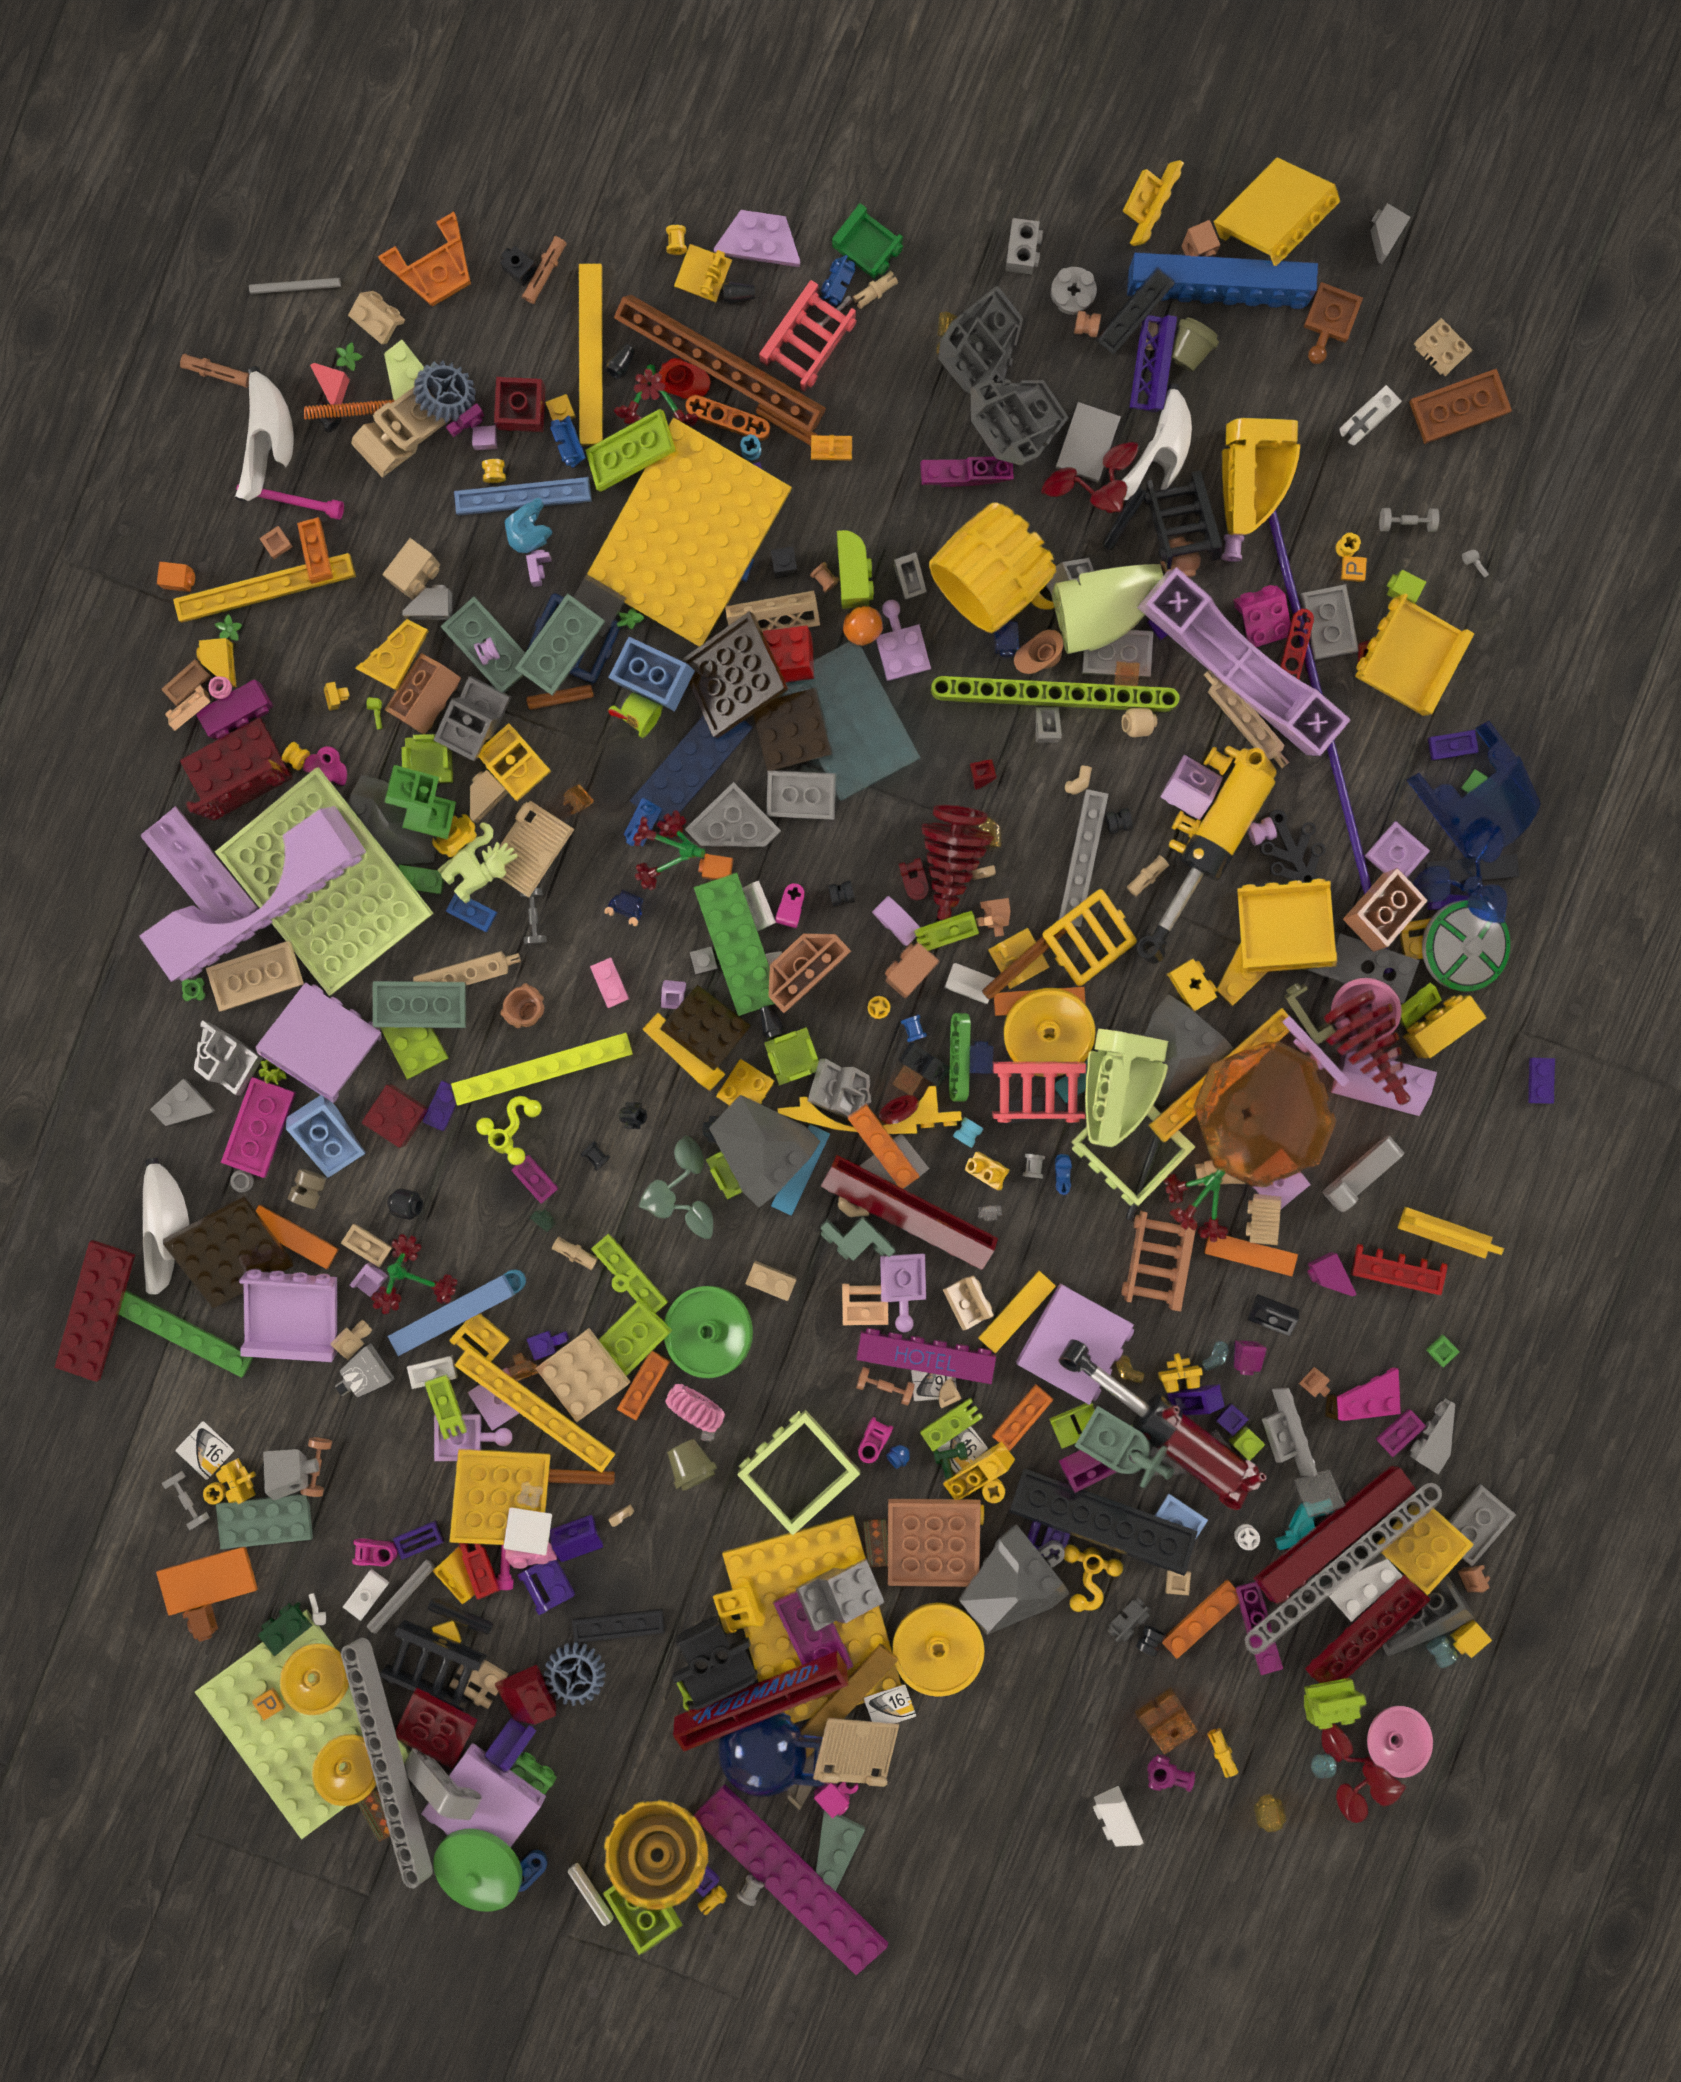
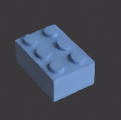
[609,637,695,711]

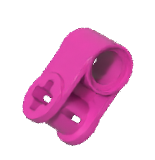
[775,883,804,929]
[858,1417,893,1463]
[352,1538,398,1566]

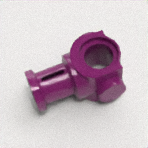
[1147,1754,1195,1792]

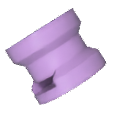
[474,637,500,665]

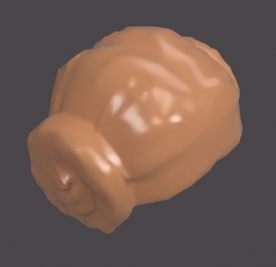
[1160,536,1201,578]
[500,983,544,1028]

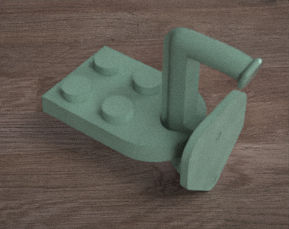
[1075,1406,1174,1488]

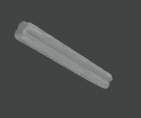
[367,1560,435,1634]

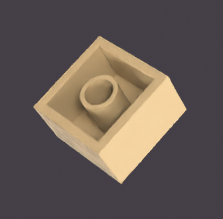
[383,538,440,600]

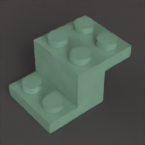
[821,1216,895,1261]

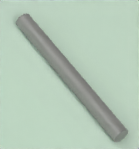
[249,278,341,294]

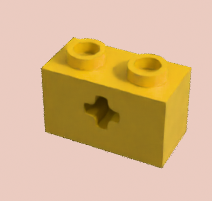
[1167,959,1217,1011]

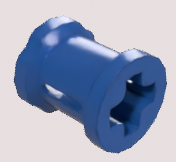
[901,1015,927,1042]

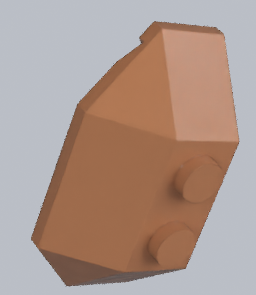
[768,934,851,1013]

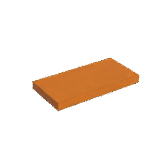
[156,1547,258,1616]

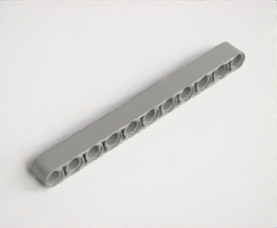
[1245,1483,1442,1654]
[341,1638,433,1888]

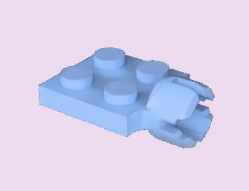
[1155,1494,1208,1538]

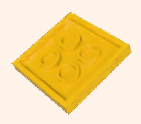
[1376,1505,1474,1595]

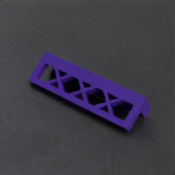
[1130,315,1177,412]

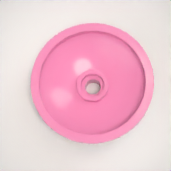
[1331,978,1402,1041]
[1367,1706,1433,1778]

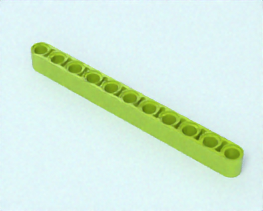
[931,676,1180,712]

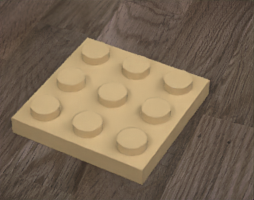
[535,1328,630,1422]

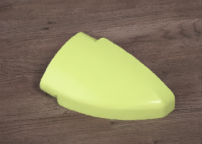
[1052,564,1163,654]
[1086,1029,1168,1147]

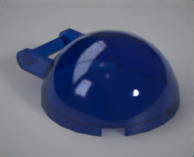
[718,1712,824,1797]

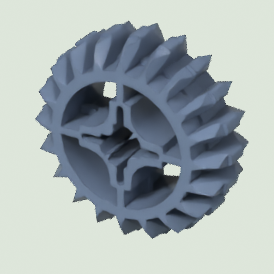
[413,361,476,423]
[544,1642,606,1706]

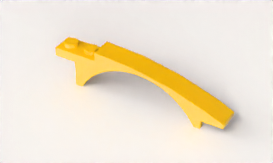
[778,1086,962,1134]

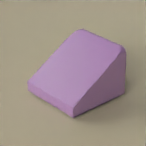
[472,426,497,450]
[661,980,686,1009]

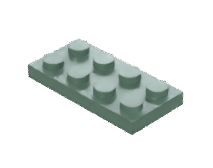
[515,594,606,696]
[440,597,525,693]
[373,981,466,1028]
[216,1494,313,1549]

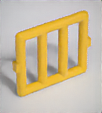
[1043,889,1137,986]

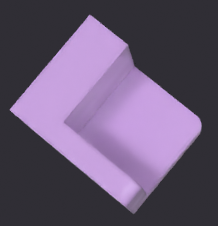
[350,1262,388,1297]

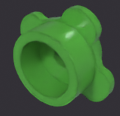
[182,978,205,1001]

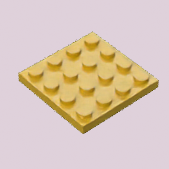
[449,1449,550,1545]

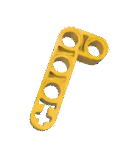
[643,1013,726,1091]

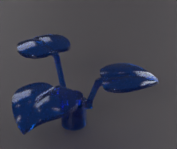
[1413,825,1508,923]

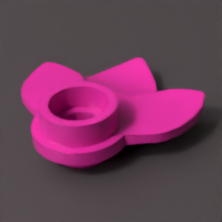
[303,746,347,786]

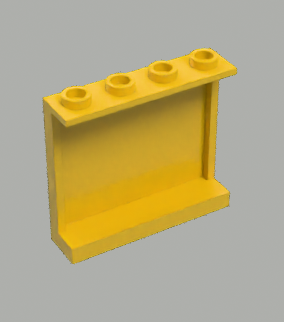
[1213,157,1340,266]
[1355,593,1475,716]
[1237,879,1337,973]

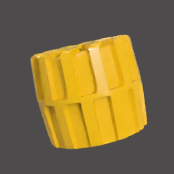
[929,503,1056,633]
[604,1800,708,1910]

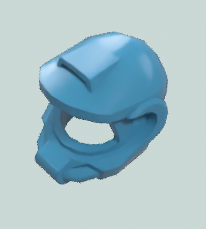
[505,498,552,553]

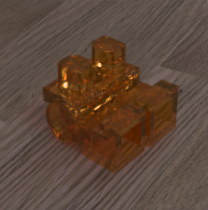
[1135,1687,1198,1754]

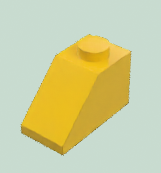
[197,638,236,688]

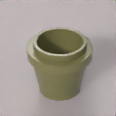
[1171,317,1219,372]
[667,1439,717,1491]

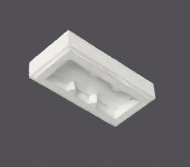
[743,881,776,931]
[343,1569,390,1621]

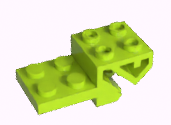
[1304,1678,1366,1729]

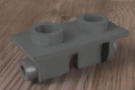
[1107,1597,1151,1642]

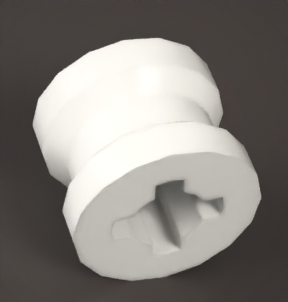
[1234,1524,1260,1550]

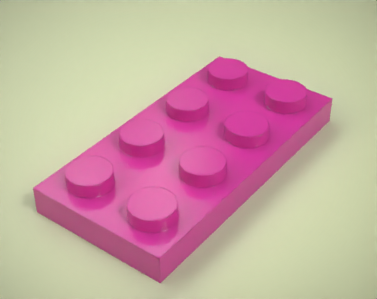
[221,1077,296,1178]

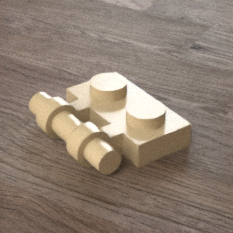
[449,1660,508,1709]

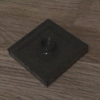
[573,574,627,638]

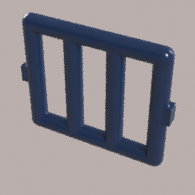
[526,593,621,684]

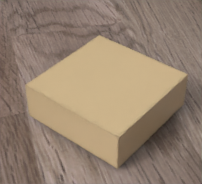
[1165,1570,1191,1595]

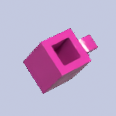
[814,1782,858,1819]

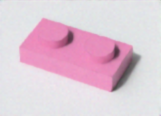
[590,958,629,1008]
[505,1541,557,1569]

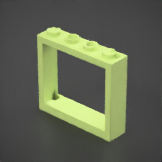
[1071,1106,1195,1206]
[737,1410,860,1536]

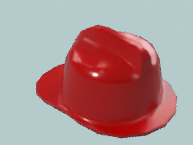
[659,358,710,399]

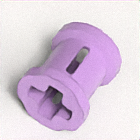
[1222,534,1244,561]

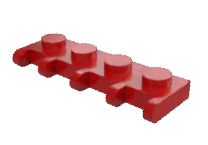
[1351,1244,1448,1295]

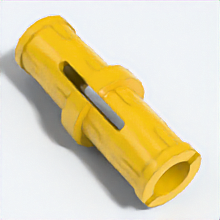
[1207,1728,1239,1778]

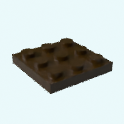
[753,687,833,771]
[660,985,751,1071]

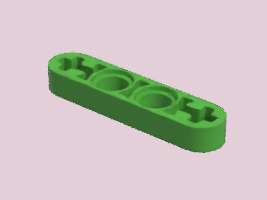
[949,1013,971,1102]

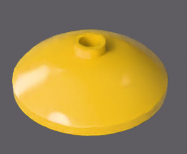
[280,1643,349,1715]
[312,1734,376,1806]

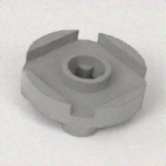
[1051,267,1097,315]

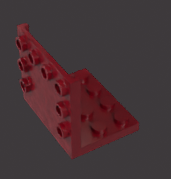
[180,718,293,821]

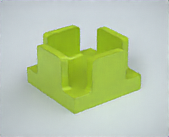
[402,734,453,783]
[764,1027,819,1085]
[706,1151,742,1199]

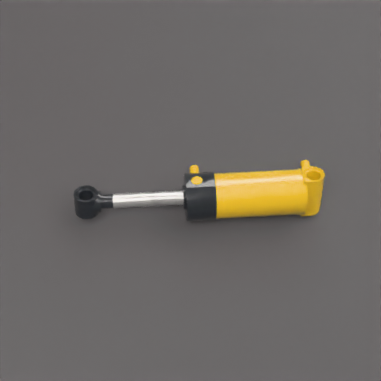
[1137,746,1276,964]

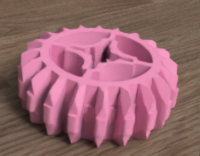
[665,1384,725,1432]

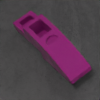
[920,457,1014,487]
[1236,1581,1283,1675]

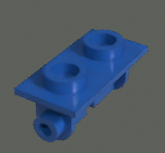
[820,255,856,306]
[550,416,585,468]
[624,797,662,846]

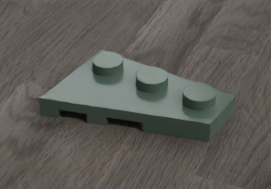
[816,1810,865,1891]

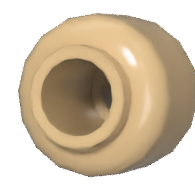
[1122,708,1157,737]

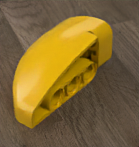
[1222,418,1300,535]

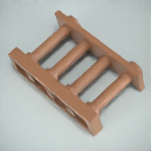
[1122,1210,1197,1311]

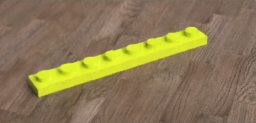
[451,1033,633,1106]

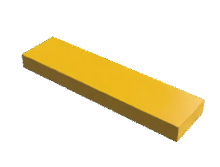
[978,1270,1056,1353]

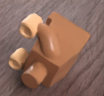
[975,898,1011,937]

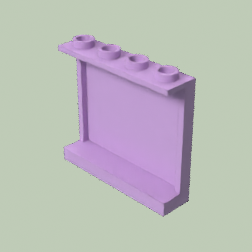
[256,983,382,1103]
[240,1269,337,1362]
[1016,1283,1134,1405]
[421,1743,546,1847]

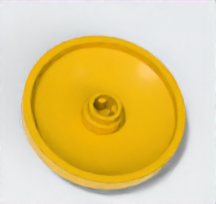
[1003,988,1095,1077]
[893,1603,984,1696]

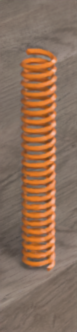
[304,399,395,420]

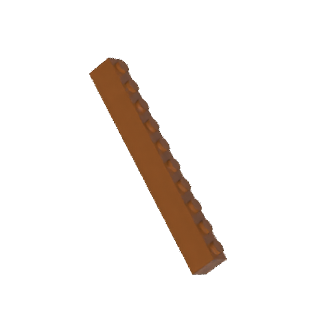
[614,295,826,432]

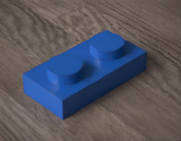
[446,893,498,932]

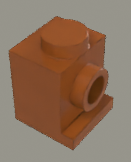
[182,1604,218,1642]

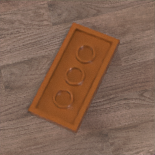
[1409,368,1512,444]

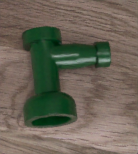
[934,1442,968,1478]

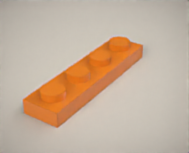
[848,1104,919,1189]
[1162,1579,1239,1659]

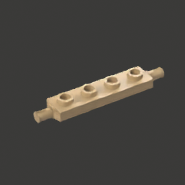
[1204,670,1289,768]
[413,951,521,985]

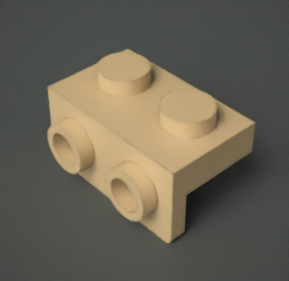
[348,291,405,345]
[943,1276,994,1330]

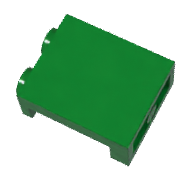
[832,203,904,279]

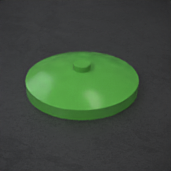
[664,1286,753,1378]
[433,1829,523,1912]

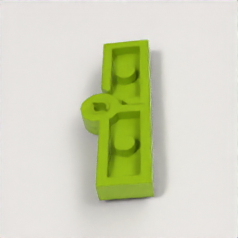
[591,1234,668,1313]

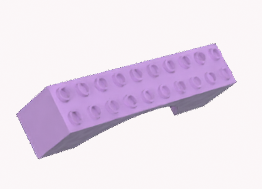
[1137,568,1350,756]
[140,806,366,982]

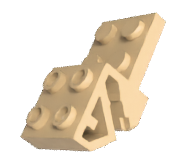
[351,387,451,478]

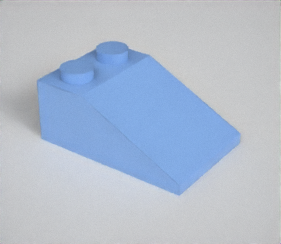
[286,1095,365,1178]

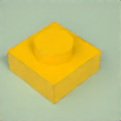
[546,394,576,422]

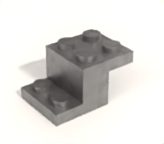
[434,676,511,761]
[795,1559,884,1631]

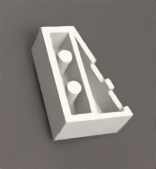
[1319,1553,1402,1622]

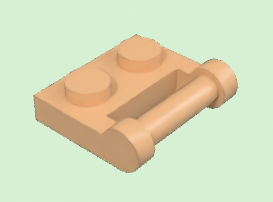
[165,685,210,730]
[842,1283,888,1325]

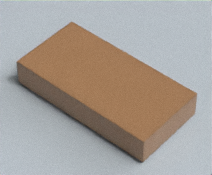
[161,659,212,707]

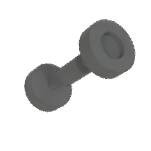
[520,888,547,945]

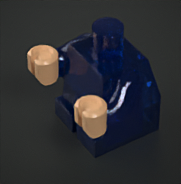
[605,890,644,926]

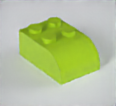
[837,530,874,609]
[603,1885,683,1955]

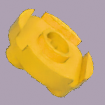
[432,814,477,857]

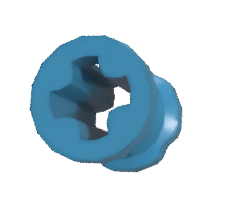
[740,434,761,461]

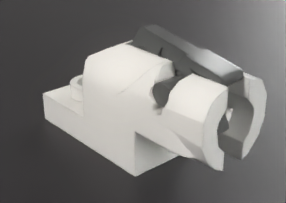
[1340,385,1402,445]

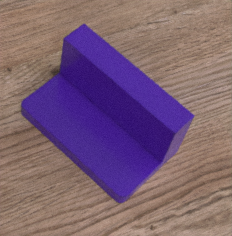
[550,1515,603,1562]
[484,1718,537,1773]

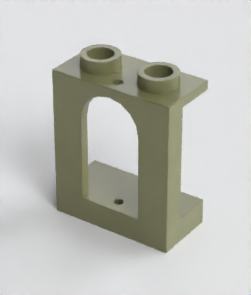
[1284,983,1335,1045]

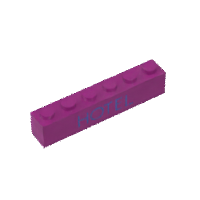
[856,1328,996,1384]

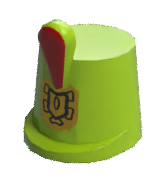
[608,692,663,738]

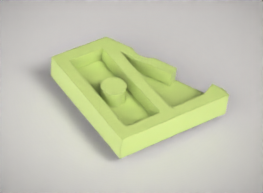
[384,340,424,400]

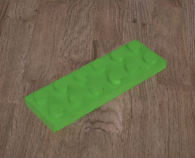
[694,872,775,1016]

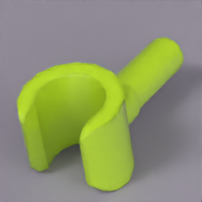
[367,697,382,729]
[676,1681,693,1711]

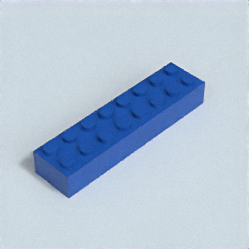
[1127,253,1318,309]

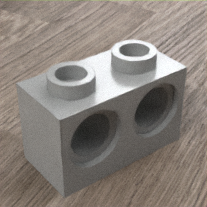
[1005,218,1043,274]

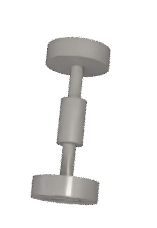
[1379,508,1439,532]
[162,1471,210,1530]

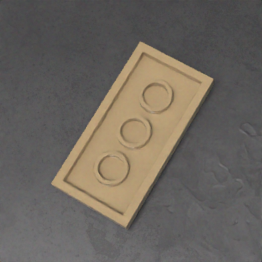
[206,941,304,1012]

